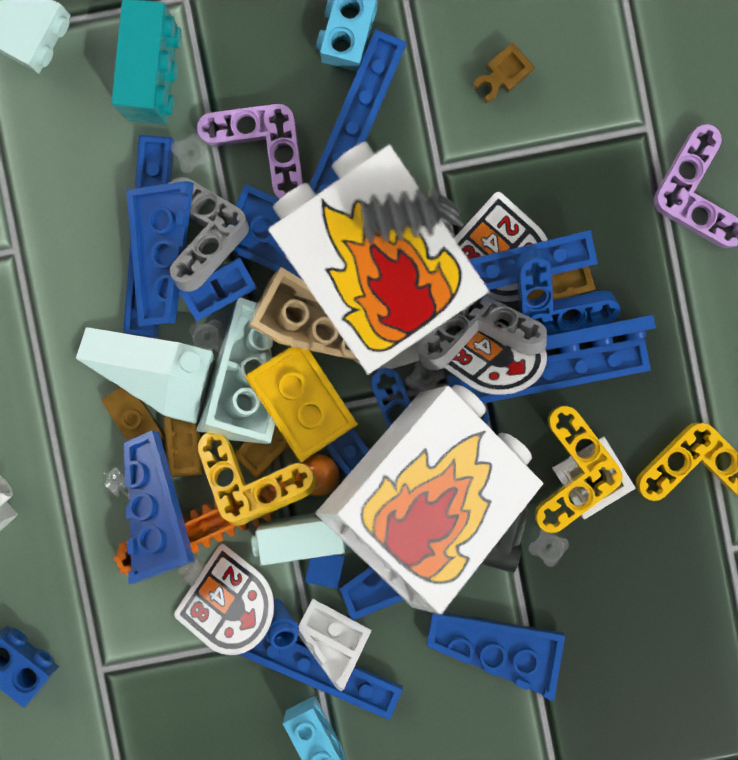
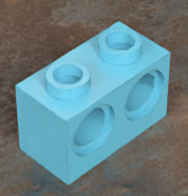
[316,0,377,72]
[283,696,346,760]

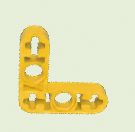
[535,406,623,533]
[635,422,738,501]
[198,432,317,526]

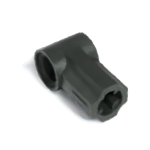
[481,508,529,573]

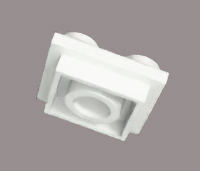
[552,437,636,520]

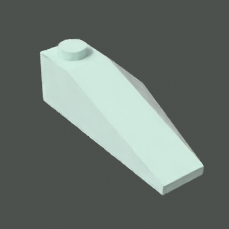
[196,298,275,444]
[76,327,215,424]

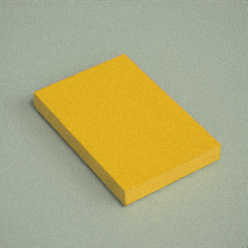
[244,346,358,463]

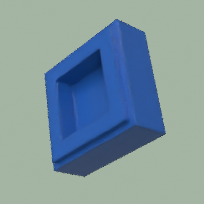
[305,554,345,589]

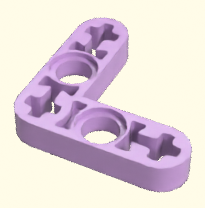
[197,104,303,199]
[654,124,738,248]

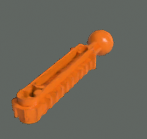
[114,454,340,575]

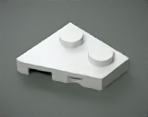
[298,599,372,691]

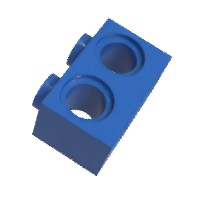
[179,256,257,322]
[0,626,59,708]

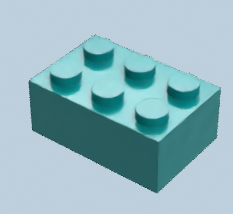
[111,0,182,125]

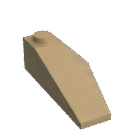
[249,267,359,361]

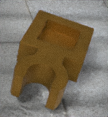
[472,42,535,104]

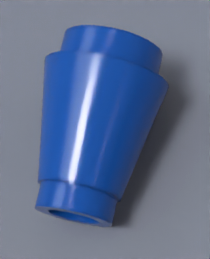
[265,599,299,649]

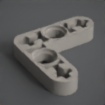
[168,177,249,292]
[418,295,547,370]

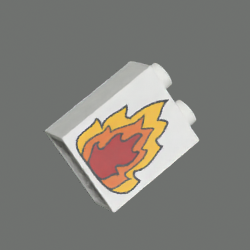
[268,142,489,374]
[315,385,544,614]

